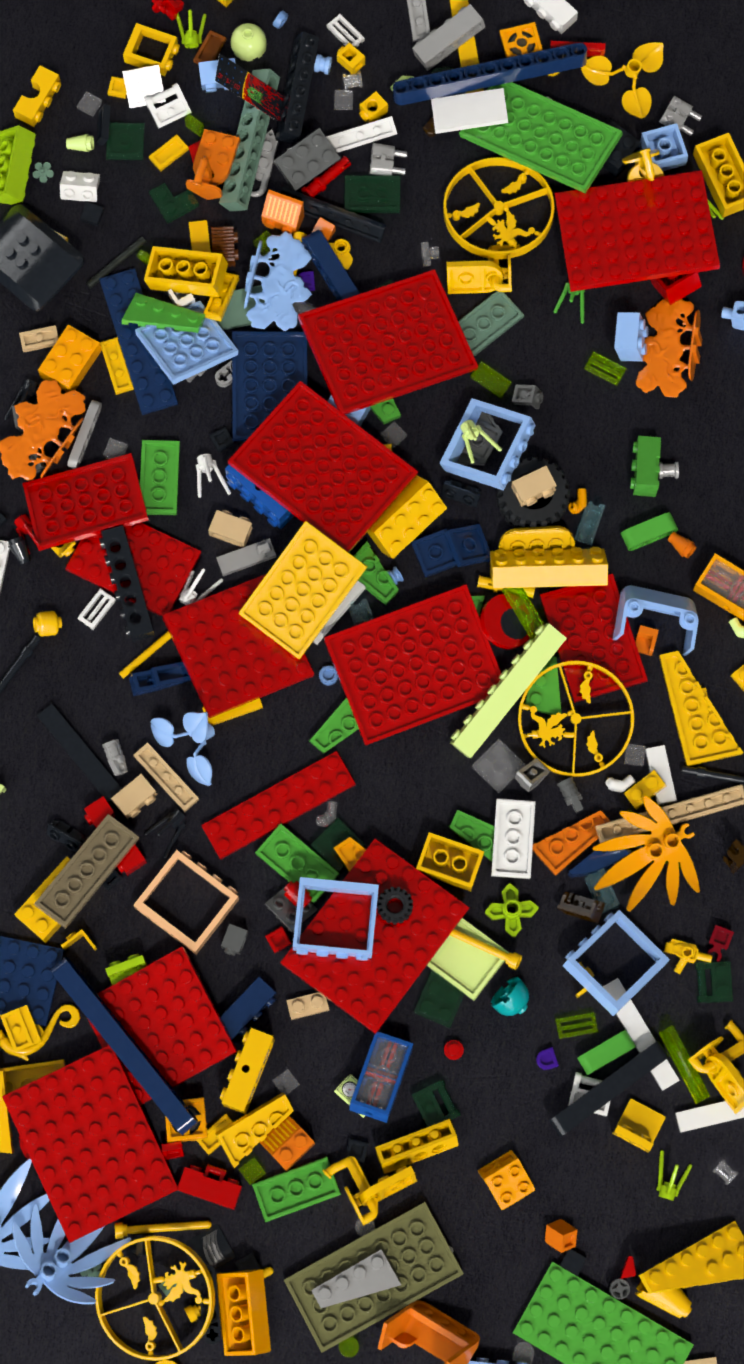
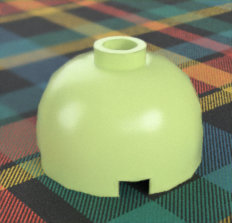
[230,23,267,61]

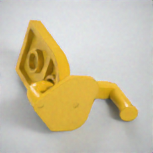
[622,148,664,182]
[447,244,520,294]
[688,1019,744,1114]
[322,1156,417,1225]

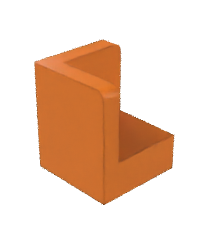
[635,625,659,656]
[545,1219,578,1253]

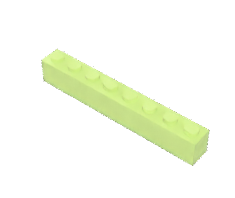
[450,624,567,758]

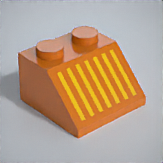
[262,190,304,234]
[259,1116,315,1171]

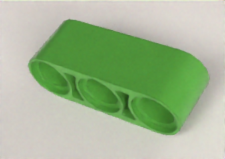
[621,512,678,551]
[577,1030,636,1075]

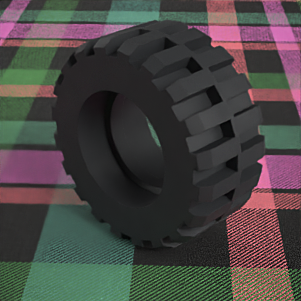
[497,457,570,528]

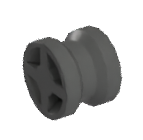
[609,1279,630,1300]

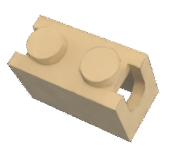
[511,466,557,507]
[208,510,253,548]
[111,774,157,819]

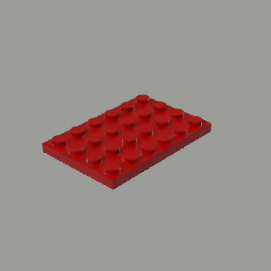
[22,453,149,551]
[65,523,202,616]
[540,574,648,703]

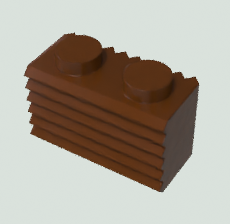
[211,226,239,267]

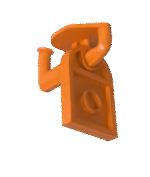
[186,129,240,200]

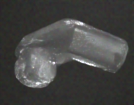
[316,801,337,827]

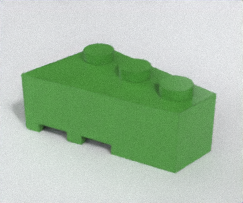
[630,436,661,497]

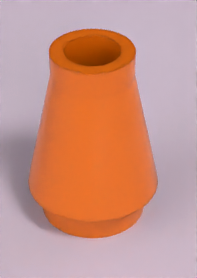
[668,532,696,558]

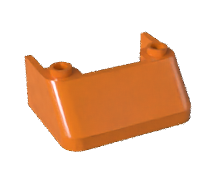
[378,1301,480,1364]

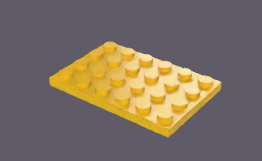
[238,521,368,659]

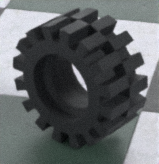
[377,887,413,925]

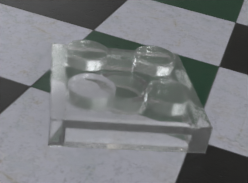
[472,739,526,793]

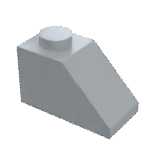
[515,758,550,792]

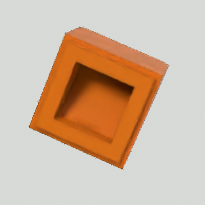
[312,217,336,242]

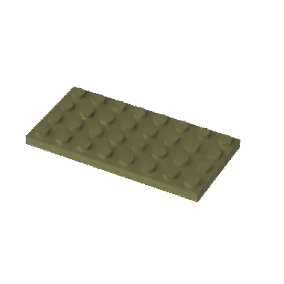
[284,1202,464,1353]

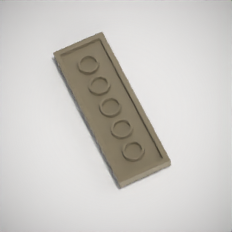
[34,814,139,929]

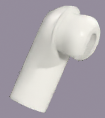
[606,775,636,793]

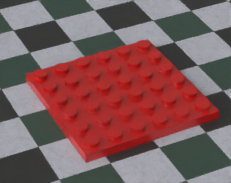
[162,574,314,719]
[87,947,238,1106]

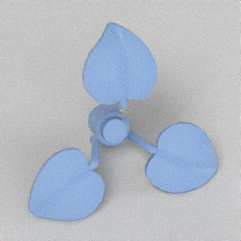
[150,712,215,786]

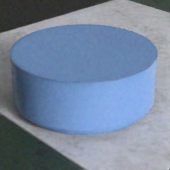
[273,10,288,29]
[319,665,338,686]

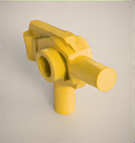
[664,939,713,974]

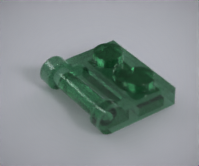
[695,962,733,1003]
[411,1080,461,1127]

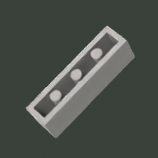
[412,4,485,71]

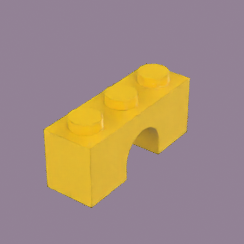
[13,66,61,127]

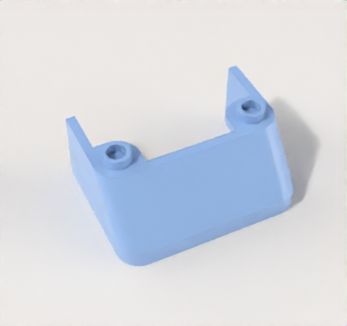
[613,585,699,656]

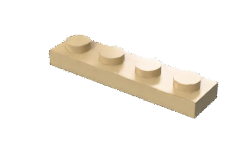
[133,742,199,812]

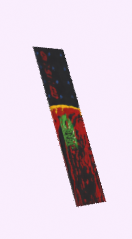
[215,54,283,121]

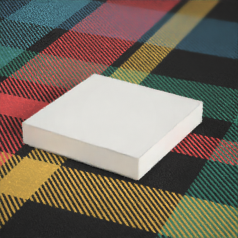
[123,64,166,108]

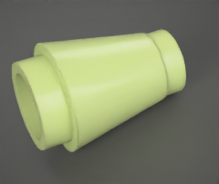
[66,134,94,152]

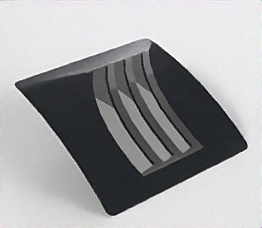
[187,1224,236,1272]

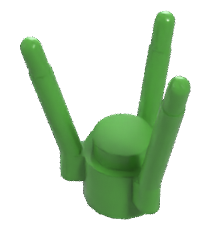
[553,282,585,324]

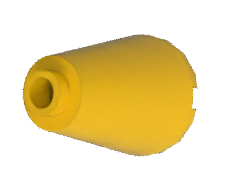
[635,1263,692,1318]

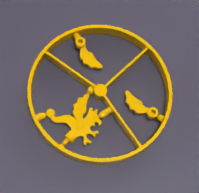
[443,157,554,259]
[518,661,634,777]
[95,1236,215,1361]

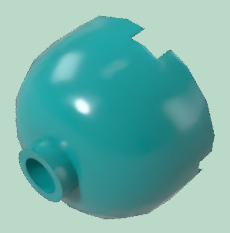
[491,977,529,1016]

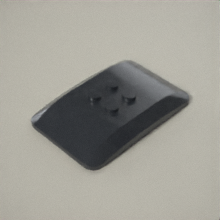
[0,204,85,311]

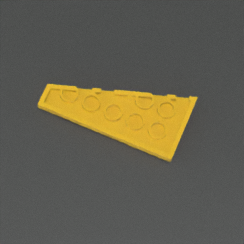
[659,651,743,766]
[639,1221,744,1294]

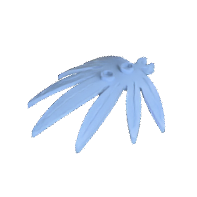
[0,1159,50,1270]
[12,1204,131,1304]

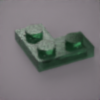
[149,183,199,224]

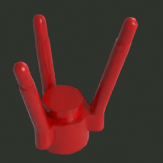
[14,514,40,554]

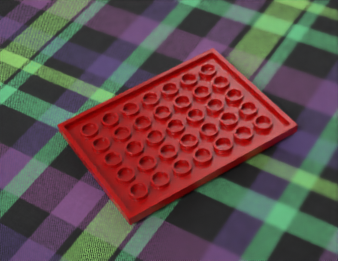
[555,170,720,292]
[298,269,478,415]
[228,381,418,552]
[323,585,501,746]
[280,839,469,1034]
[2,1045,178,1243]

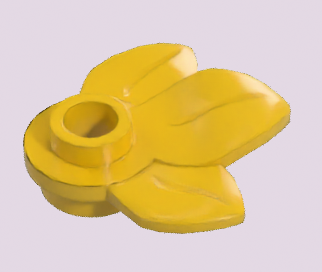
[329,239,353,270]

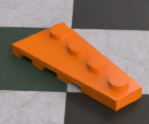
[532,810,611,876]

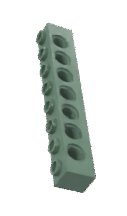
[219,69,280,211]

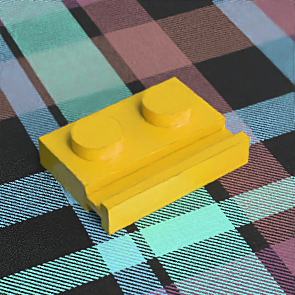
[0,1005,42,1053]

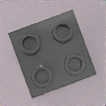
[265,887,318,933]

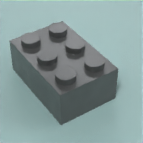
[273,128,341,191]

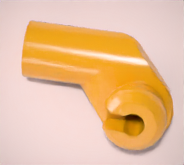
[568,488,587,514]

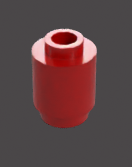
[284,881,313,909]

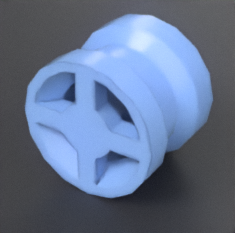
[314,54,332,75]

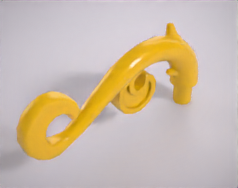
[0,1004,80,1061]

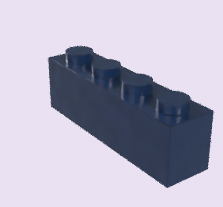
[220,977,277,1045]

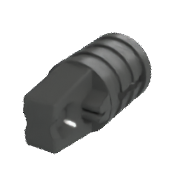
[557,777,583,813]

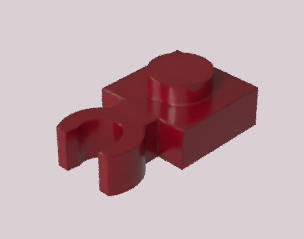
[707,925,734,962]

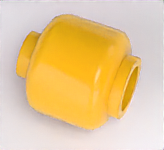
[33,611,62,637]

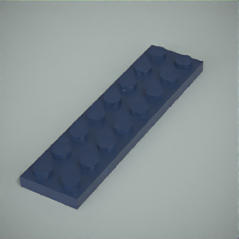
[99,268,178,415]

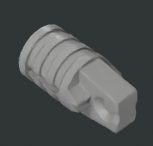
[102,739,128,776]

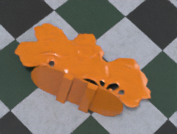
[636,299,702,398]
[0,380,86,480]

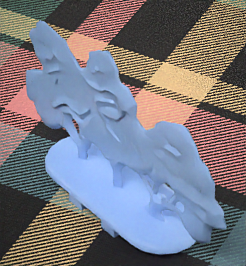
[244,231,312,331]

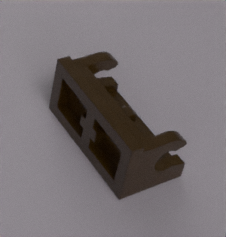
[723,839,744,874]
[557,892,606,923]

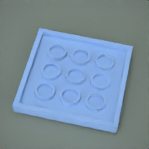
[135,301,238,385]

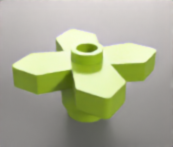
[485,883,539,938]

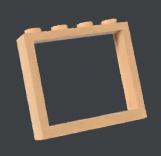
[133,850,239,955]

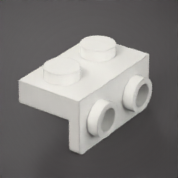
[60,171,100,202]

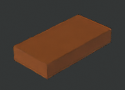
[193,30,226,65]

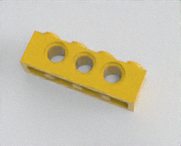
[375,1119,459,1174]

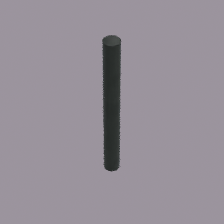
[86,237,146,289]

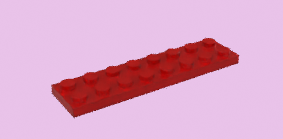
[201,751,356,860]

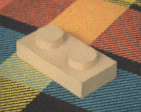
[19,325,59,352]
[286,992,329,1020]

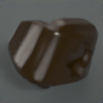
[423,117,437,137]

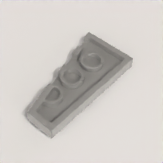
[311,1250,401,1308]

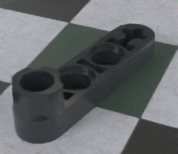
[198,1264,222,1345]

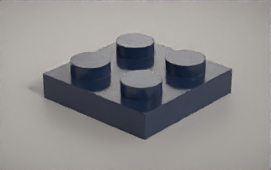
[445,524,490,567]
[411,529,457,578]

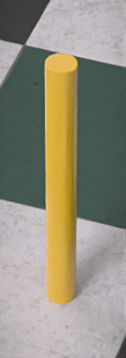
[119,631,171,679]

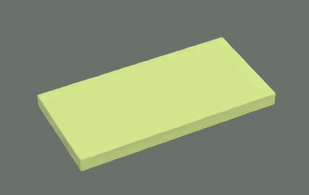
[427,918,509,1001]

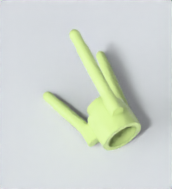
[460,420,502,464]

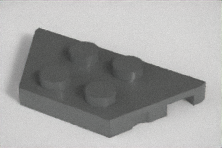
[457,412,503,466]

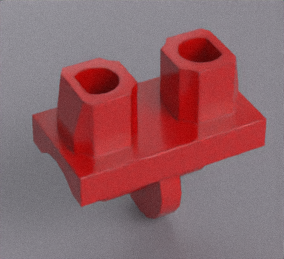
[152,0,184,21]

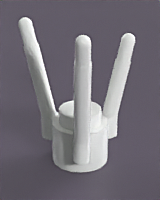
[195,454,231,498]
[178,568,223,605]

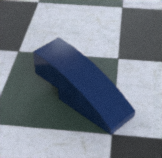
[129,662,191,696]
[568,849,629,878]

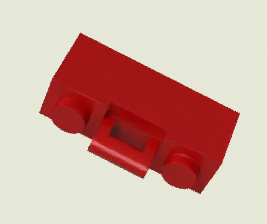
[177,1164,242,1210]

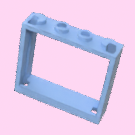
[440,398,536,491]
[293,877,379,961]
[563,910,670,1016]

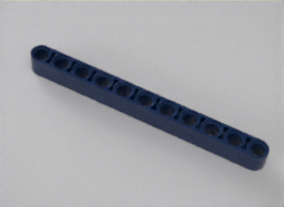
[393,43,587,105]
[50,957,198,1135]

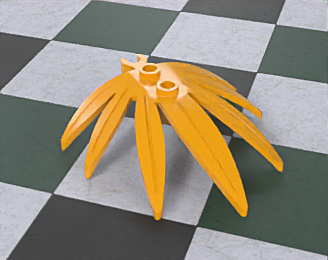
[592,795,700,911]

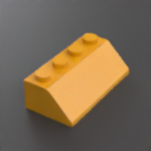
[217,1269,271,1356]

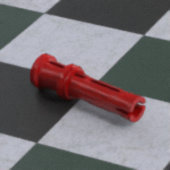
[301,156,351,198]

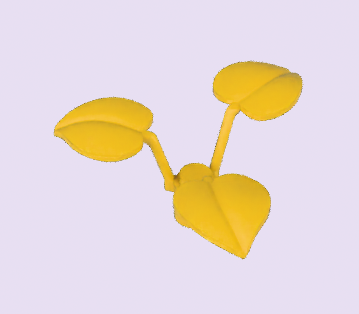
[581,42,663,118]

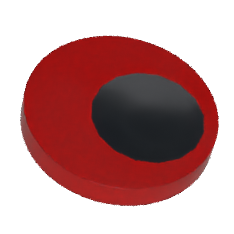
[480,594,534,649]

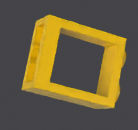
[123,23,180,76]

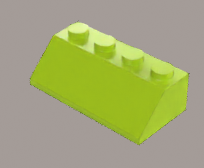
[0,125,36,205]

